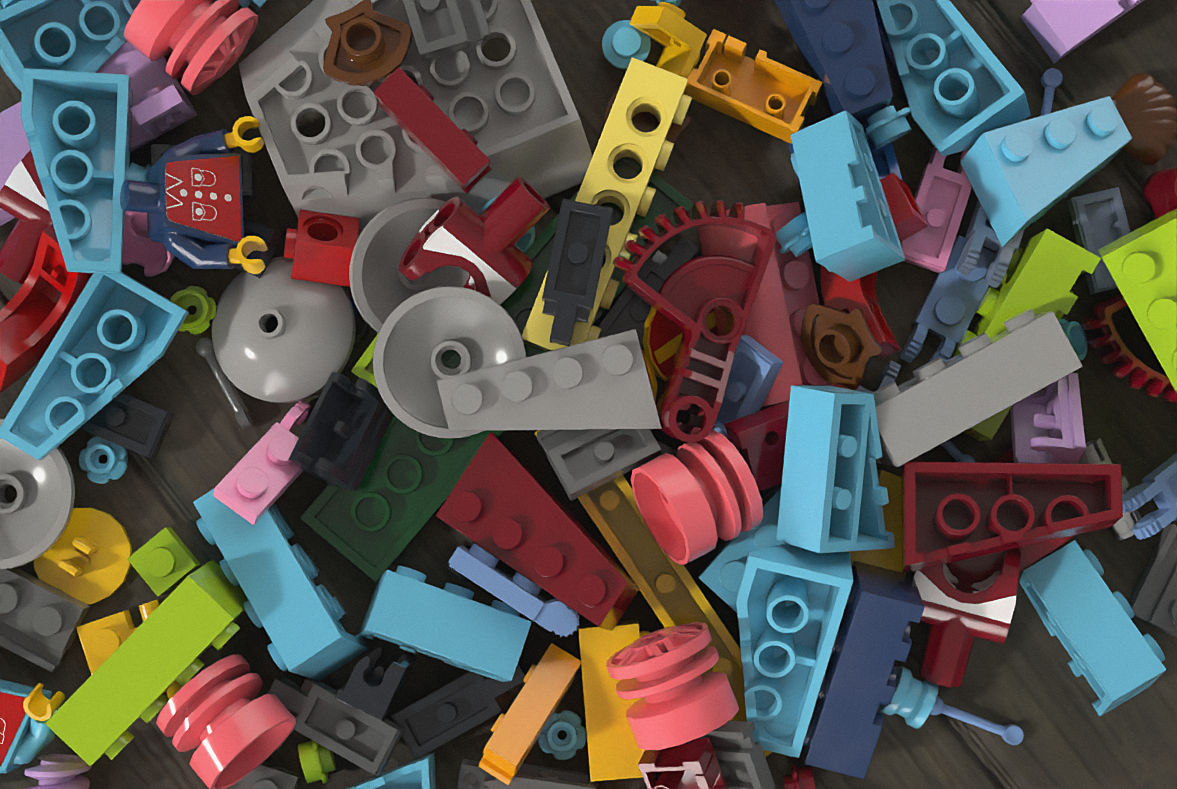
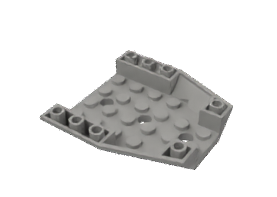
[238,0,593,237]

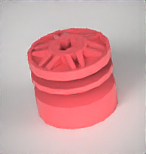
[124,0,259,96]
[631,430,763,565]
[606,622,739,750]
[156,654,296,789]

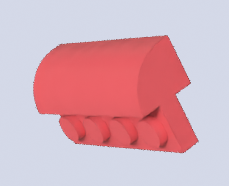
[697,202,832,408]

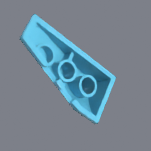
[876,0,1031,156]
[0,271,189,460]

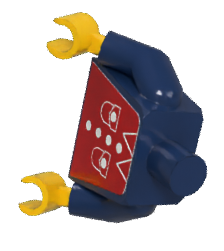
[120,116,268,274]

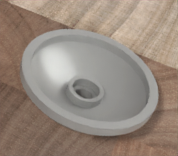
[349,198,469,333]
[212,257,356,403]
[373,286,526,438]
[0,419,75,569]

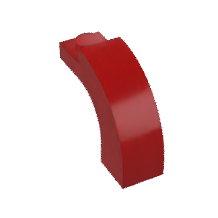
[821,173,928,358]
[0,224,93,393]

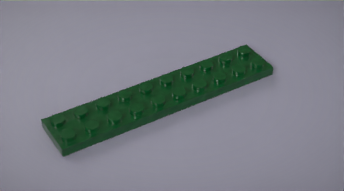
[300,157,693,582]

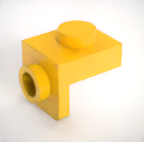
[629,2,707,78]

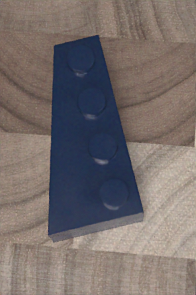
[774,0,893,125]
[803,561,925,779]

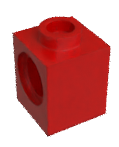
[284,209,359,287]

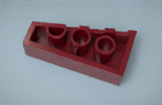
[436,432,640,631]
[901,462,1123,574]

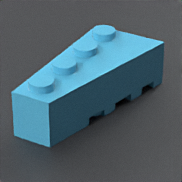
[193,488,369,681]

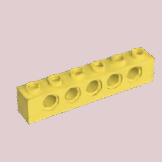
[521,57,692,352]

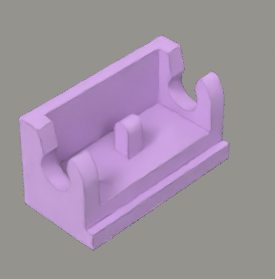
[1010,372,1086,464]

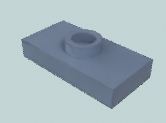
[1067,187,1131,295]

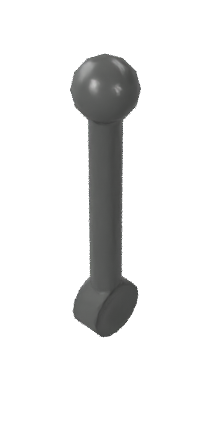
[196,338,253,430]

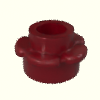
[782,763,816,789]

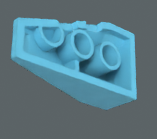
[0,0,141,93]
[21,68,133,274]
[736,544,853,758]

